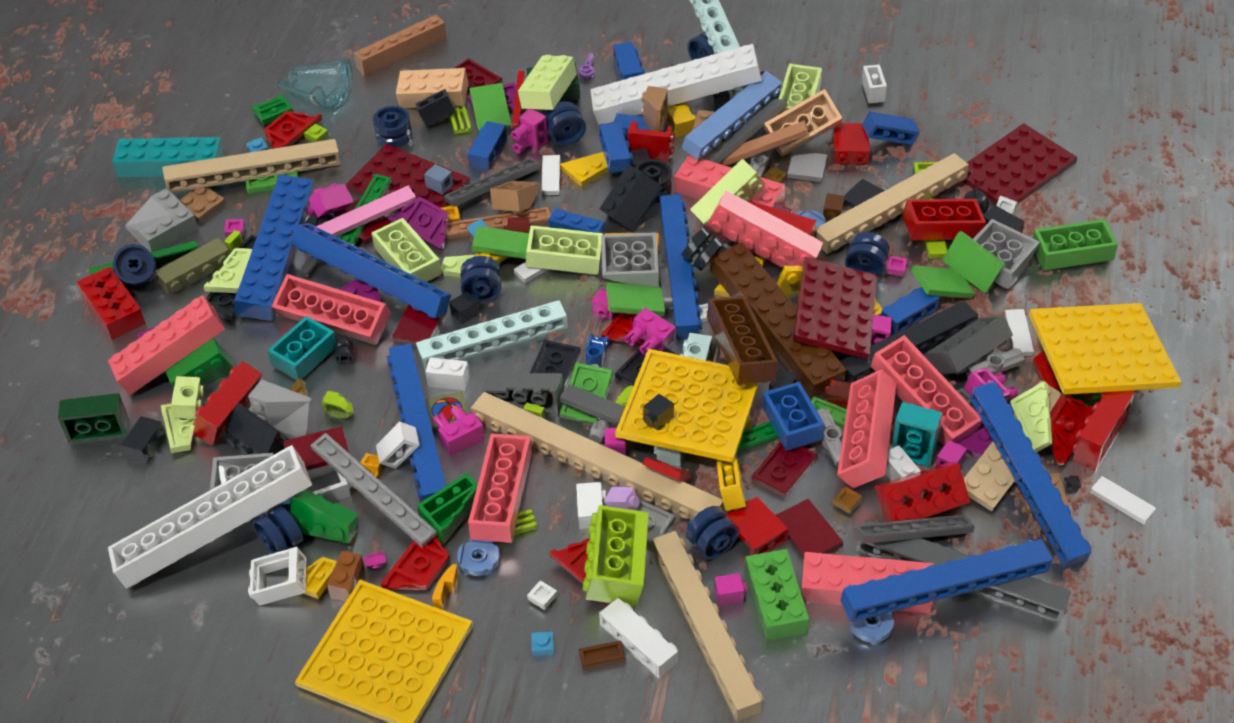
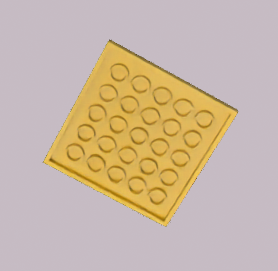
[1029,303,1181,394]
[615,349,760,463]
[295,580,473,723]

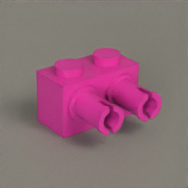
[511,109,548,154]
[306,183,354,217]
[624,307,676,356]
[964,367,1018,402]
[433,405,485,457]

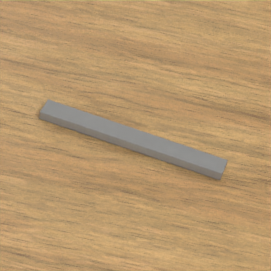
[310,433,437,548]

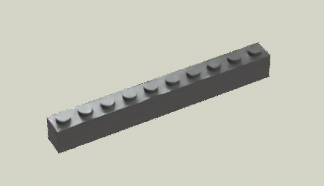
[856,520,1071,623]

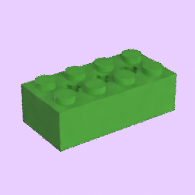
[1033,219,1118,271]
[745,549,809,641]

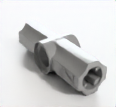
[750,149,774,177]
[965,348,1025,379]
[817,408,843,466]

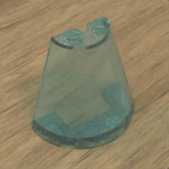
[277,59,353,111]

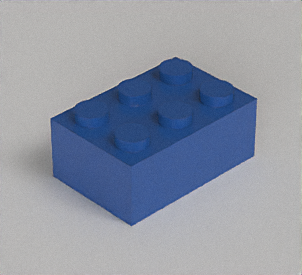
[762,382,824,451]

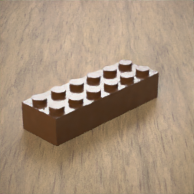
[707,296,778,385]

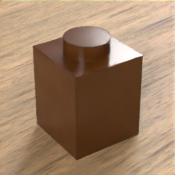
[823,193,845,221]

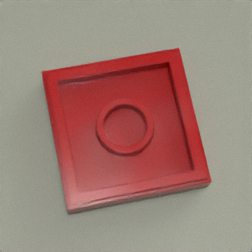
[643,457,693,482]

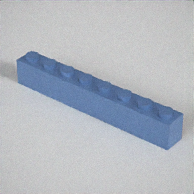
[681,71,782,160]

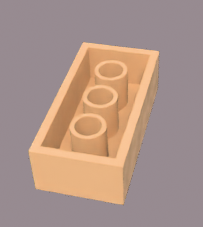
[396,68,469,108]
[764,89,842,157]

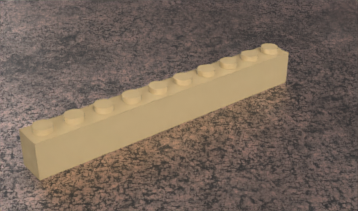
[162,139,340,193]
[816,153,969,254]
[652,531,764,721]

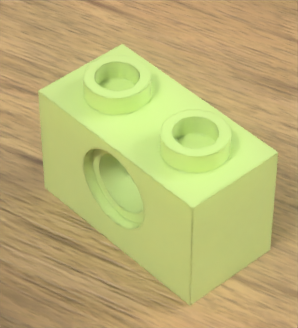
[171,376,204,419]

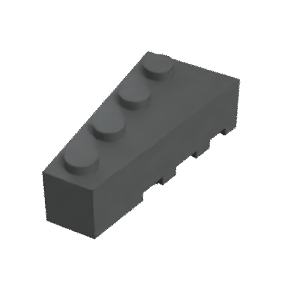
[482,373,564,416]

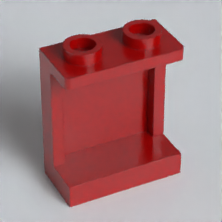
[628,121,675,163]
[832,123,870,164]
[726,497,788,556]

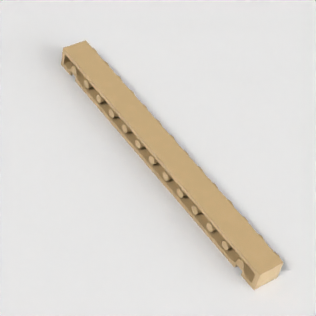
[471,392,724,520]

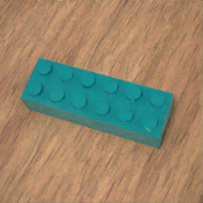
[112,137,224,177]

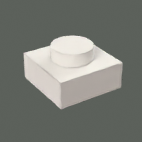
[996,196,1018,215]
[527,581,558,610]

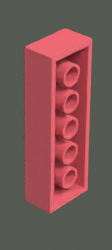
[674,155,785,209]
[707,190,823,268]
[271,274,391,345]
[108,295,225,395]
[871,335,982,446]
[837,369,897,488]
[468,434,532,543]
[801,552,934,613]

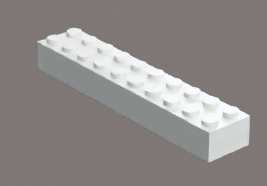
[591,44,762,126]
[108,445,312,589]

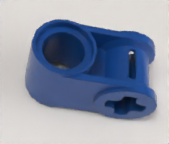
[586,334,609,368]

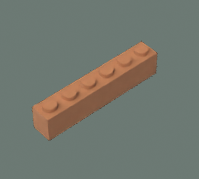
[354,15,447,76]

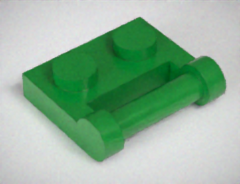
[251,94,294,125]

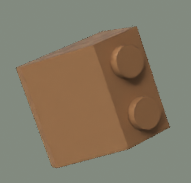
[641,86,668,132]
[490,181,540,214]

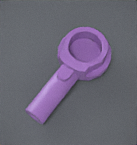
[578,53,595,80]

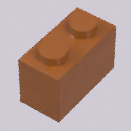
[327,551,365,602]

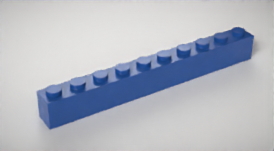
[660,194,702,339]
[292,223,452,318]
[386,343,446,501]
[970,381,1091,569]
[840,539,1053,622]

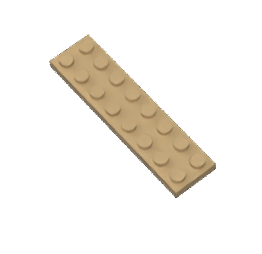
[964,380,1064,512]

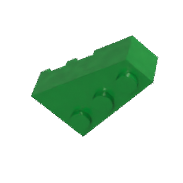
[166,338,235,386]
[417,473,478,545]
[291,489,358,544]

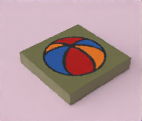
[425,391,468,432]

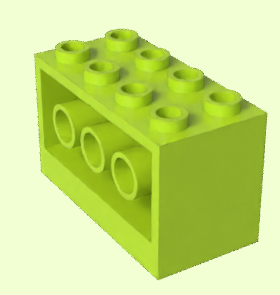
[583,505,649,607]

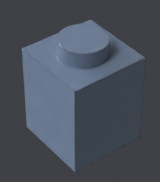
[424,164,454,195]

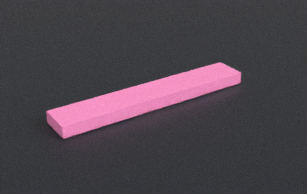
[316,186,416,237]

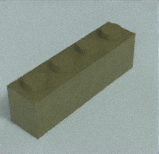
[155,238,230,296]

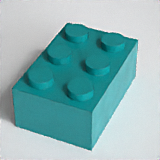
[267,316,336,380]
[892,402,942,468]

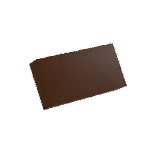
[578,640,626,671]

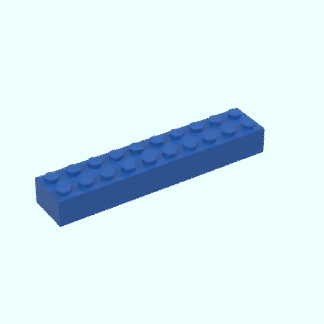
[234,174,314,321]

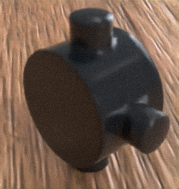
[1064,475,1082,490]

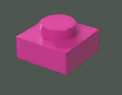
[224,219,245,237]
[886,256,907,277]
[364,551,386,569]

